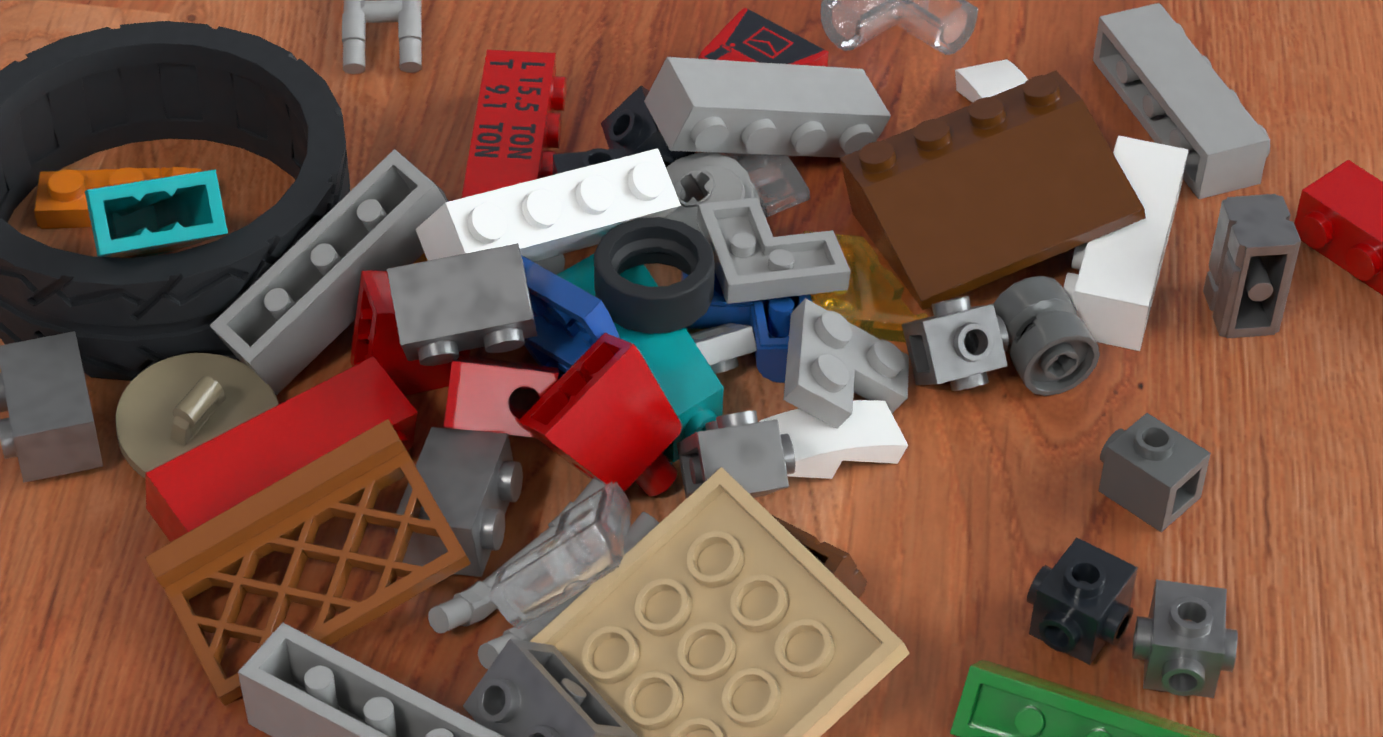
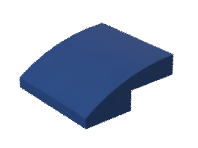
[522,256,619,380]

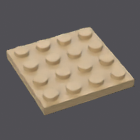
[529,467,910,737]

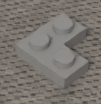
[696,197,851,304]
[783,298,909,429]

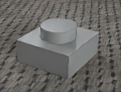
[690,323,756,374]

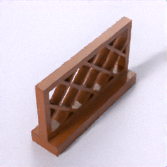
[145,419,471,706]

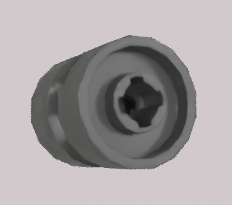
[993,276,1100,396]

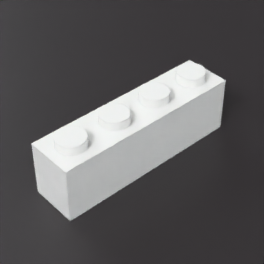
[1063,135,1189,351]
[415,149,681,262]

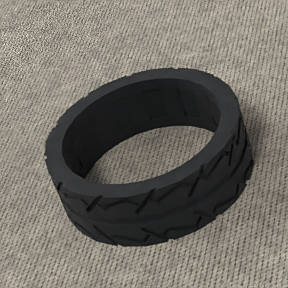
[0,21,350,381]

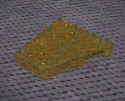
[803,231,928,342]

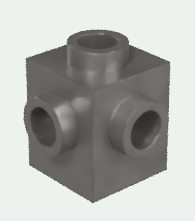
[902,296,1009,391]
[1132,579,1238,698]

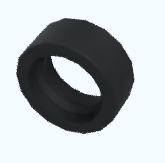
[594,217,715,334]

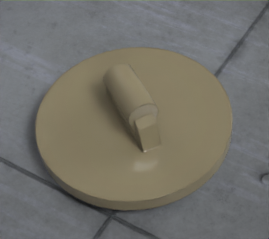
[115,353,279,478]

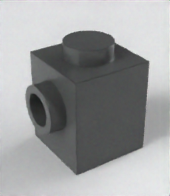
[1099,413,1211,533]

